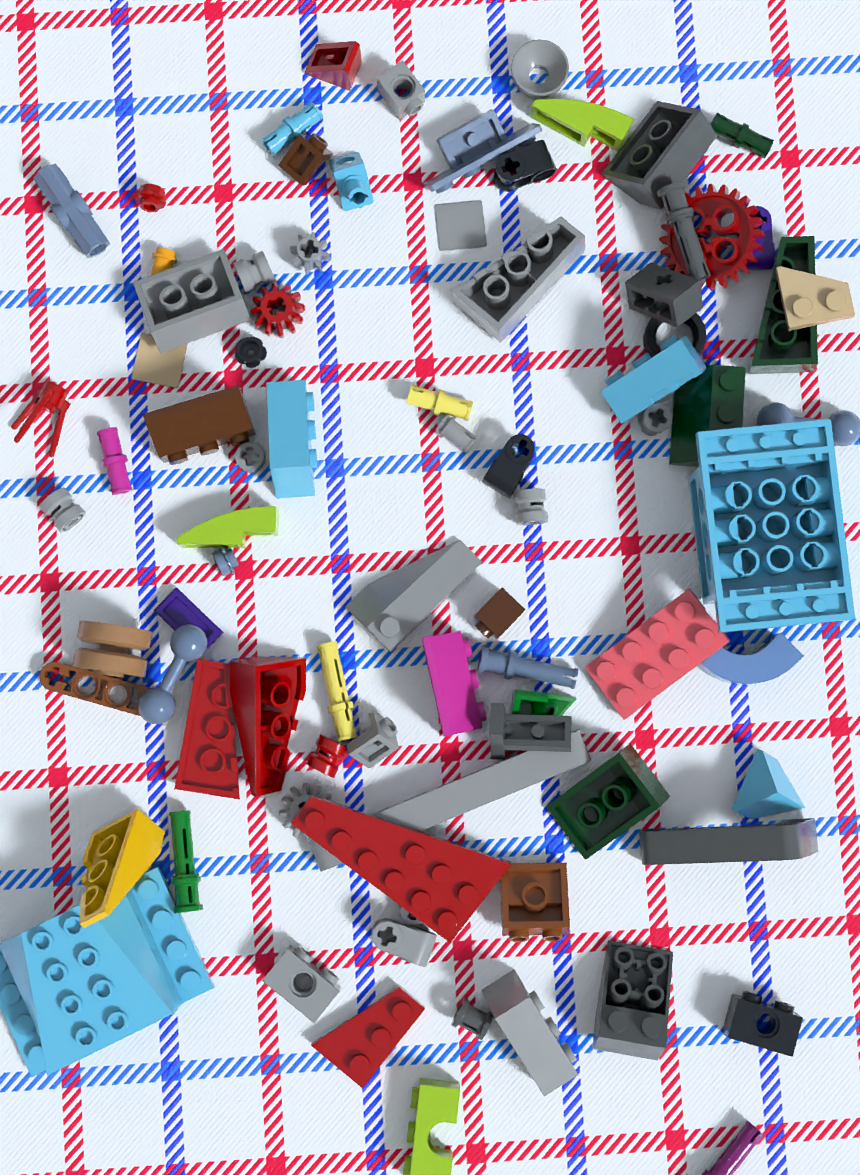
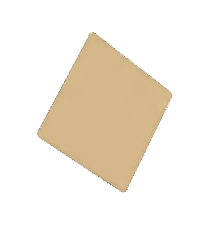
[131,333,188,388]

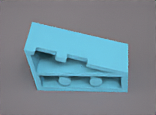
[266,380,318,499]

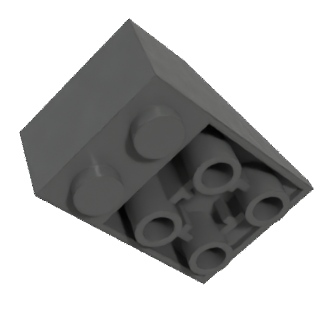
[592,940,673,1061]

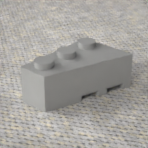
[481,969,578,1097]

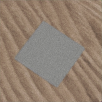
[435,200,487,251]

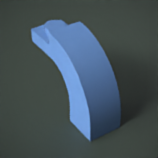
[698,632,804,685]

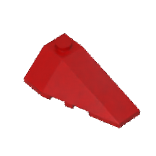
[230,657,306,797]

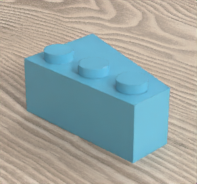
[600,334,707,424]

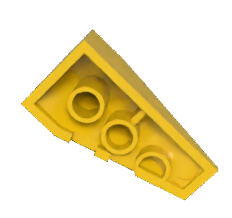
[79,809,165,928]

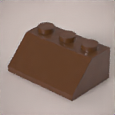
[143,385,256,465]

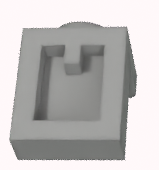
[346,711,399,768]

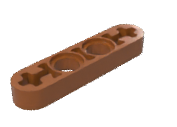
[39,662,149,716]

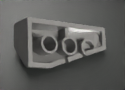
[345,540,483,653]

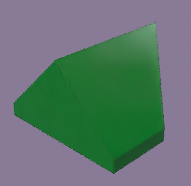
[510,689,577,716]

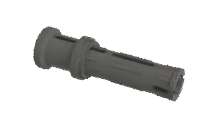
[656,181,711,281]

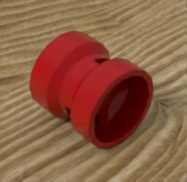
[305,734,348,778]

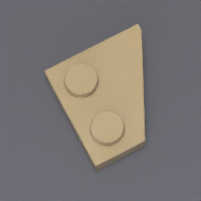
[775,266,855,331]

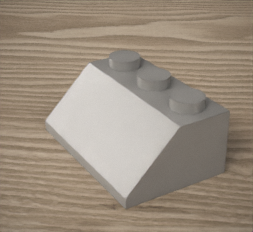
[133,249,251,353]

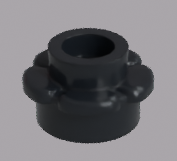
[235,336,267,368]

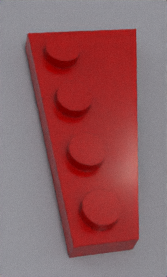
[174,659,240,799]

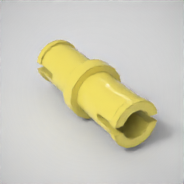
[406,384,473,421]

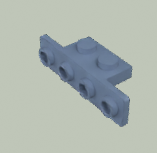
[423,109,542,193]

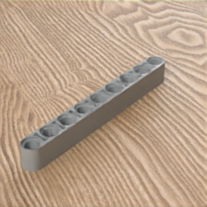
[308,730,591,872]

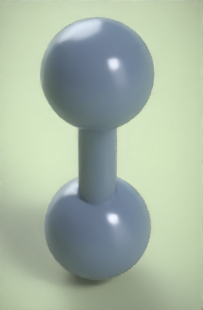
[757,402,860,447]
[138,624,208,724]

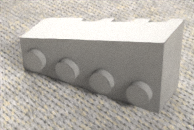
[450,216,586,343]

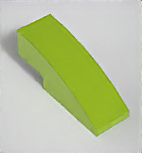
[530,99,634,151]
[177,506,279,548]

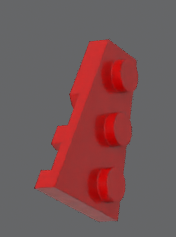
[311,986,425,1088]

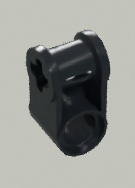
[493,140,557,192]
[482,434,535,499]

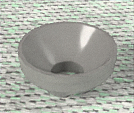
[511,39,569,99]

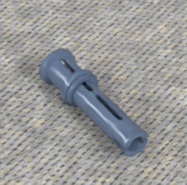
[477,644,578,689]

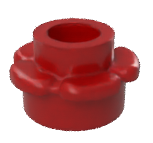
[135,184,166,213]

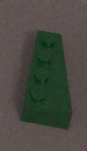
[749,236,818,374]

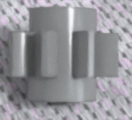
[290,232,330,275]

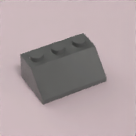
[601,101,718,210]

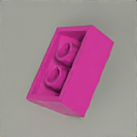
[422,631,487,737]

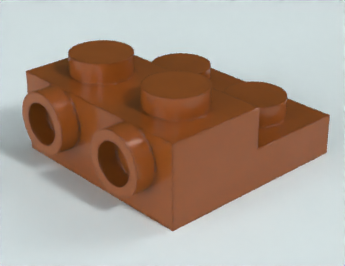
[501,862,570,942]

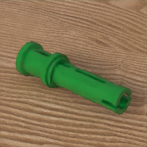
[169,810,203,913]

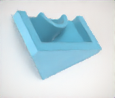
[732,749,805,819]

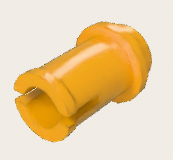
[150,247,177,276]

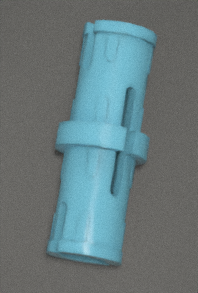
[261,101,323,156]

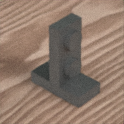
[489,703,572,760]

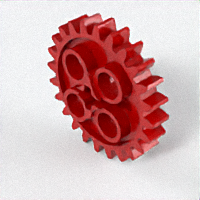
[659,184,765,291]

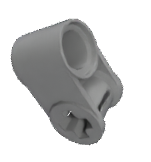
[371,918,437,967]

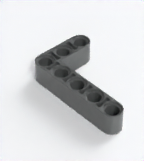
[639,818,818,865]

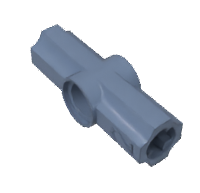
[33,163,110,258]

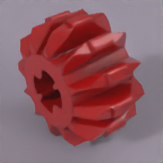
[250,282,305,338]

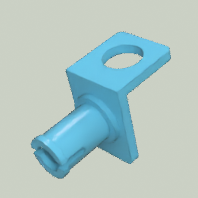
[329,152,374,211]

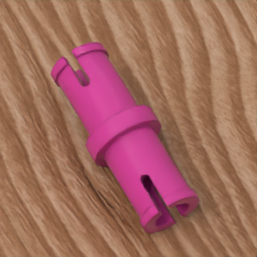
[97,427,133,495]

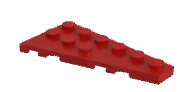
[291,795,511,943]

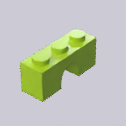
[403,1078,460,1175]

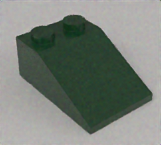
[546,743,670,860]

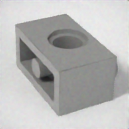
[262,945,341,1023]

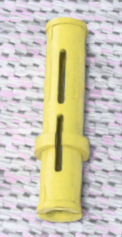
[317,641,358,742]

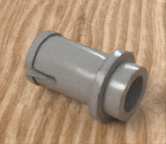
[436,415,478,453]

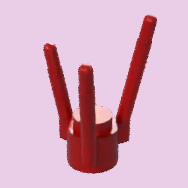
[11,380,71,457]

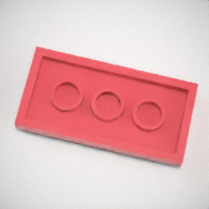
[585,588,730,720]

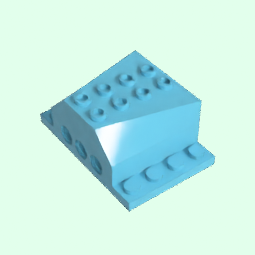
[688,419,855,633]
[0,866,215,1077]

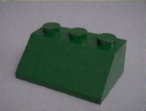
[669,365,746,467]

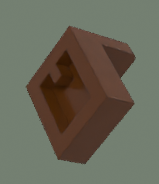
[278,133,333,186]

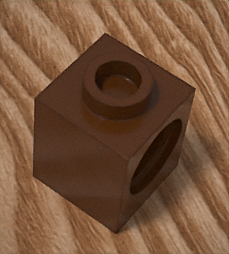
[474,587,526,640]

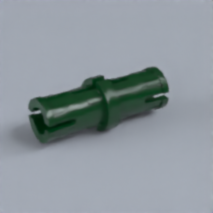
[710,112,774,159]

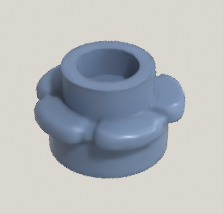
[211,545,239,576]

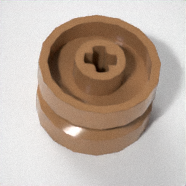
[72,620,153,678]

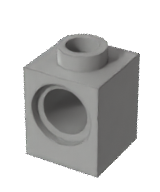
[377,60,425,120]

